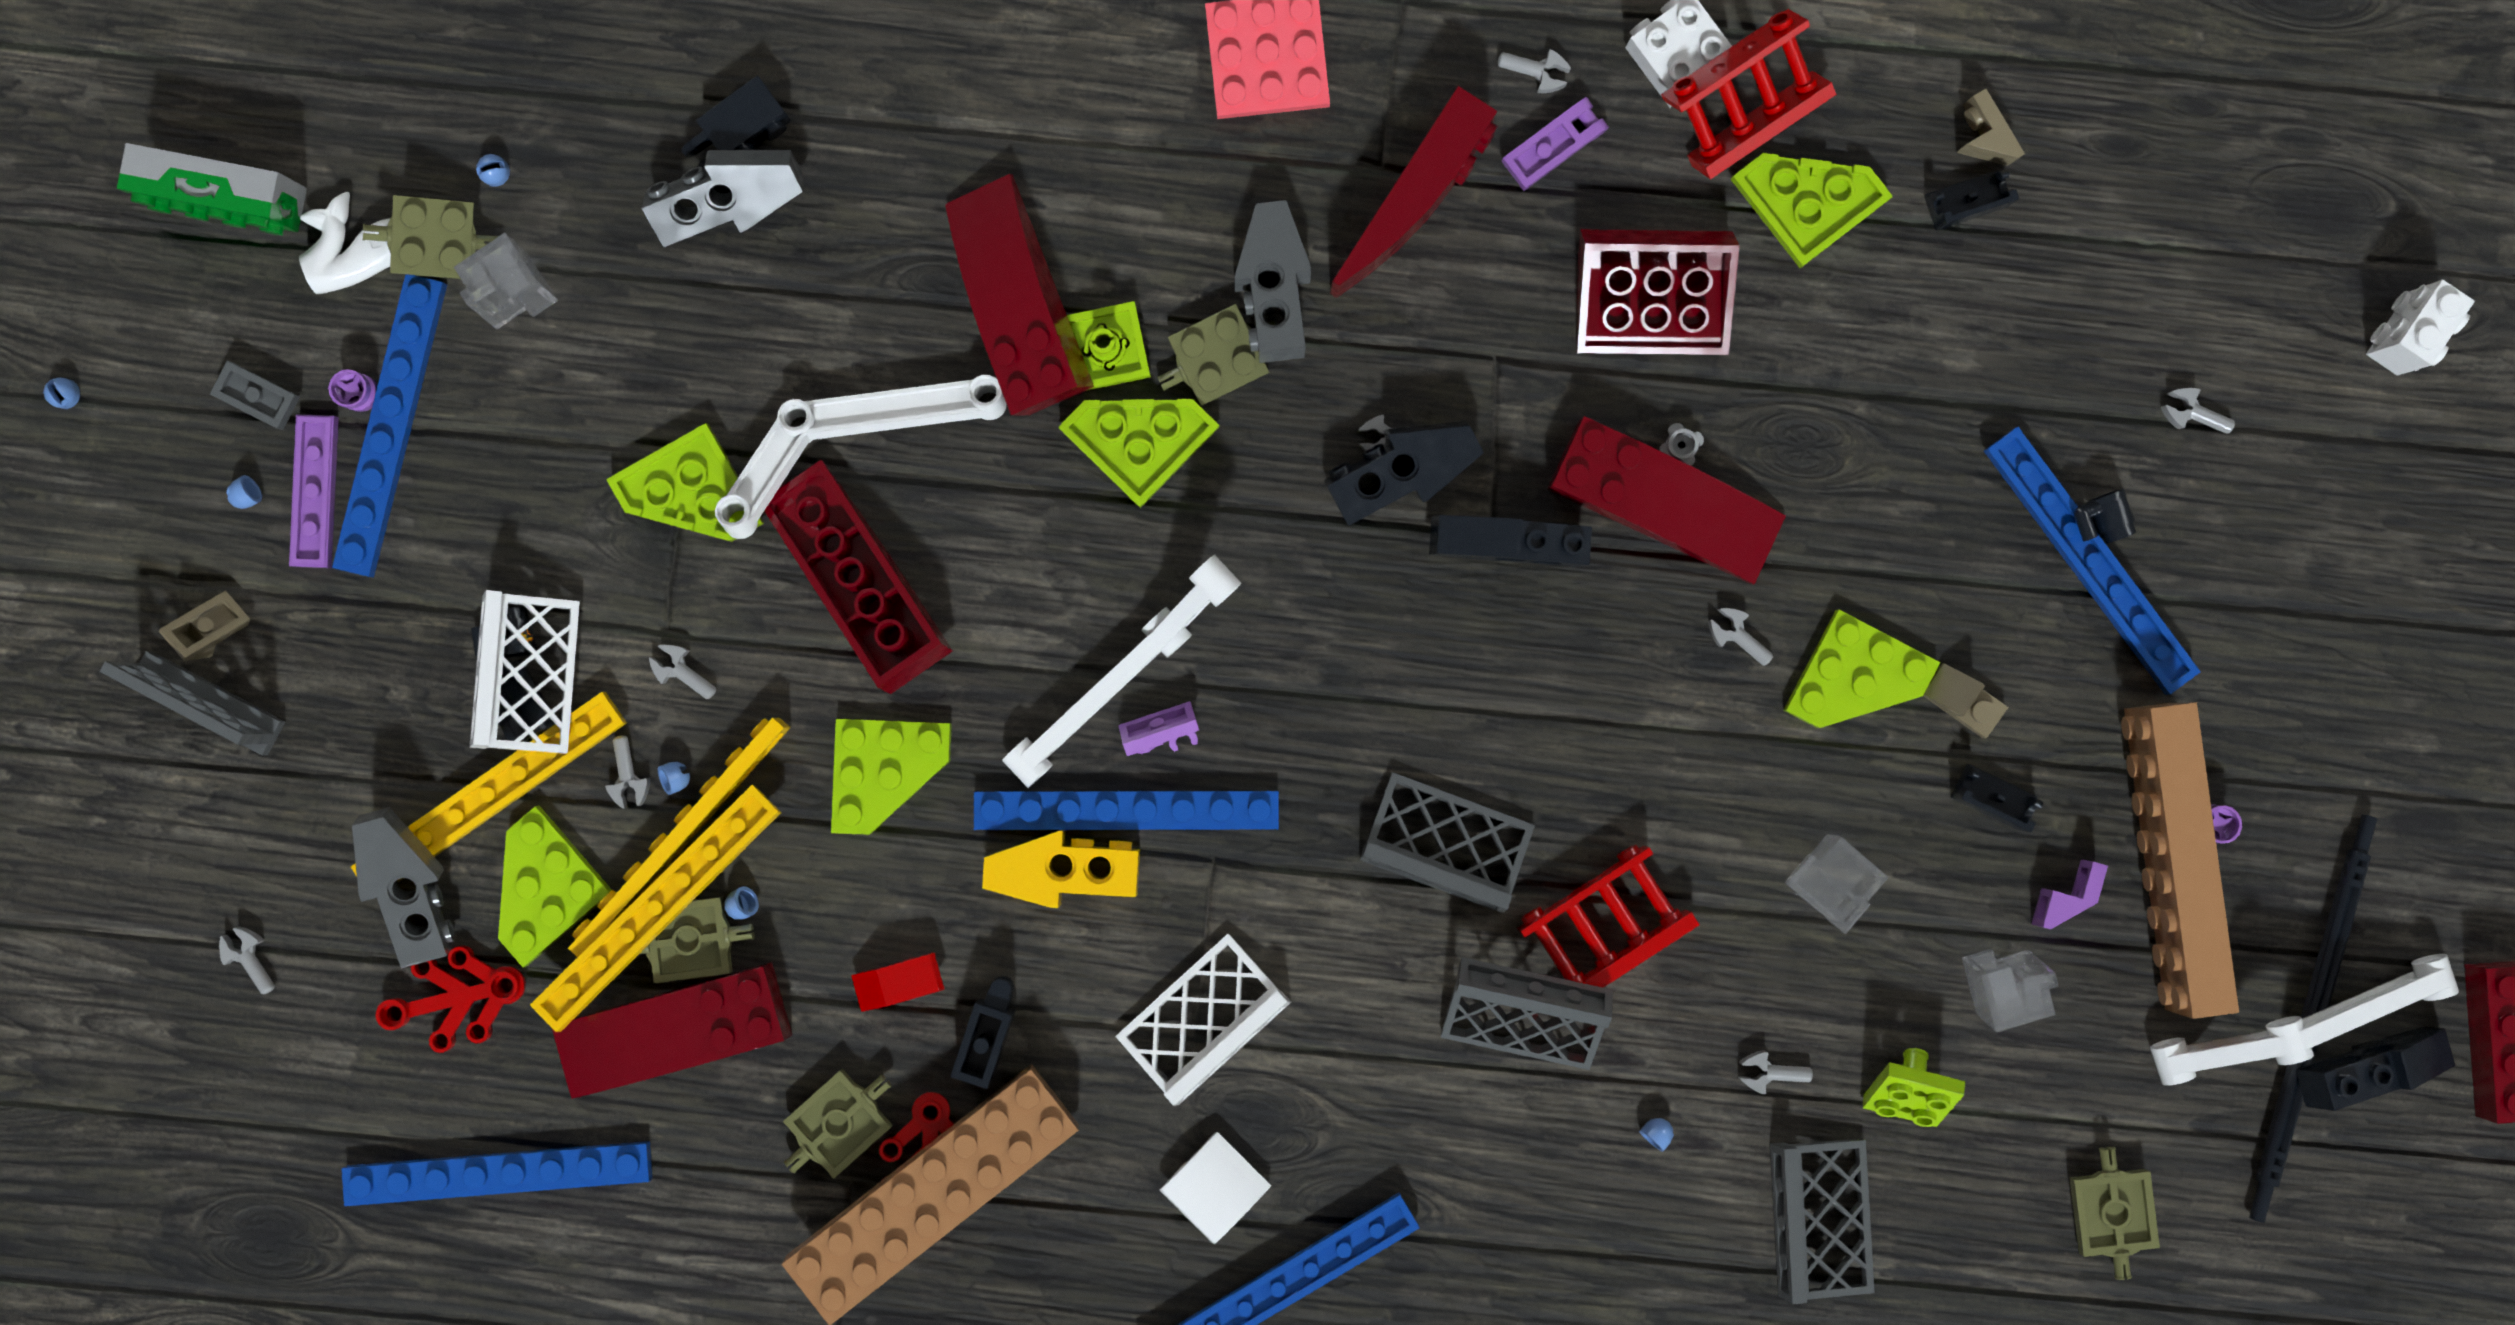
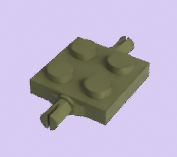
[362,195,500,280]
[1157,304,1275,406]
[640,896,755,983]
[783,1068,893,1179]
[2070,1147,2160,1280]

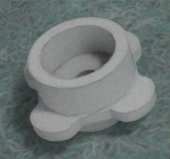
[1659,423,1704,466]

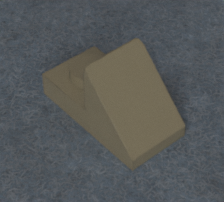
[1957,89,2025,166]
[159,590,250,661]
[1923,663,2009,738]

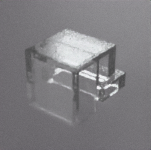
[454,233,558,329]
[1784,834,1889,934]
[1962,949,2058,1033]

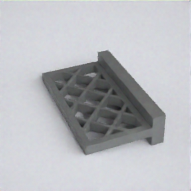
[99,651,285,755]
[1359,772,1535,913]
[1441,957,1613,1070]
[1770,1138,1875,1304]

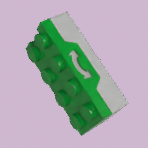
[117,143,307,236]

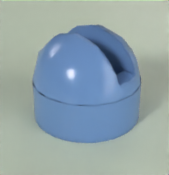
[476,154,510,187]
[43,377,80,409]
[227,475,262,509]
[658,762,690,795]
[724,886,759,920]
[1639,1118,1674,1152]

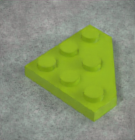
[1731,153,1893,268]
[1058,399,1220,508]
[606,423,764,542]
[1783,609,1940,728]
[831,719,952,835]
[498,806,612,968]

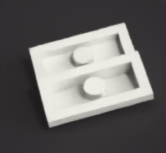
[1160,1132,1271,1244]

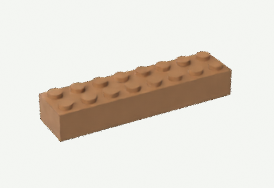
[2121,702,2239,1019]
[781,1064,1079,1325]

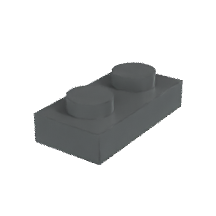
[210,361,300,430]

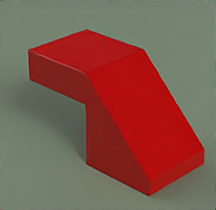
[851,953,944,1012]

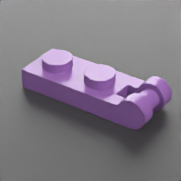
[1502,97,1609,191]

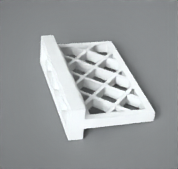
[469,590,580,754]
[1115,934,1291,1106]

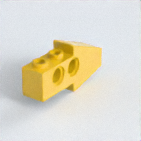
[982,830,1140,908]

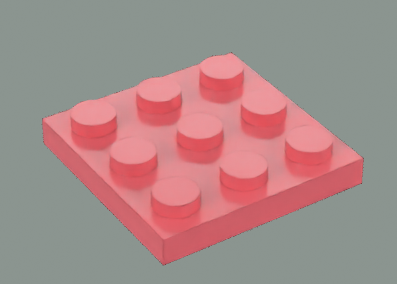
[1205,0,1330,119]

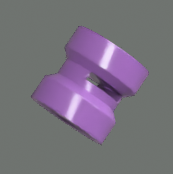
[328,369,378,412]
[2211,804,2242,844]

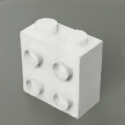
[1625,0,1732,108]
[2366,279,2475,375]

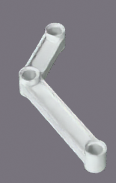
[715,375,1007,539]
[1002,554,1241,788]
[2150,954,2459,1085]

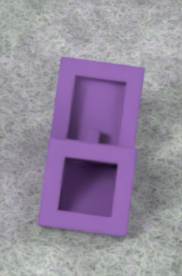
[2032,860,2108,930]

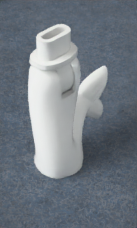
[299,192,390,294]

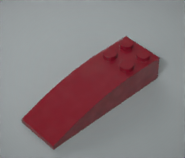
[1330,86,1498,298]
[945,174,1094,416]
[1547,416,1786,585]
[764,460,953,694]
[552,962,792,1099]

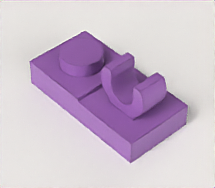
[1118,701,1199,756]

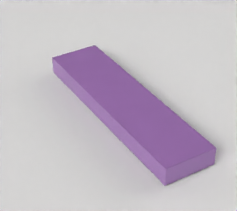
[289,414,339,568]

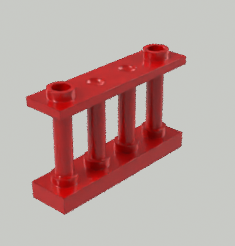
[1661,9,1837,180]
[1517,844,1700,988]

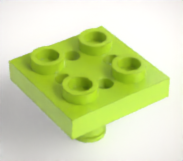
[1067,301,1151,391]
[1863,1048,1965,1127]

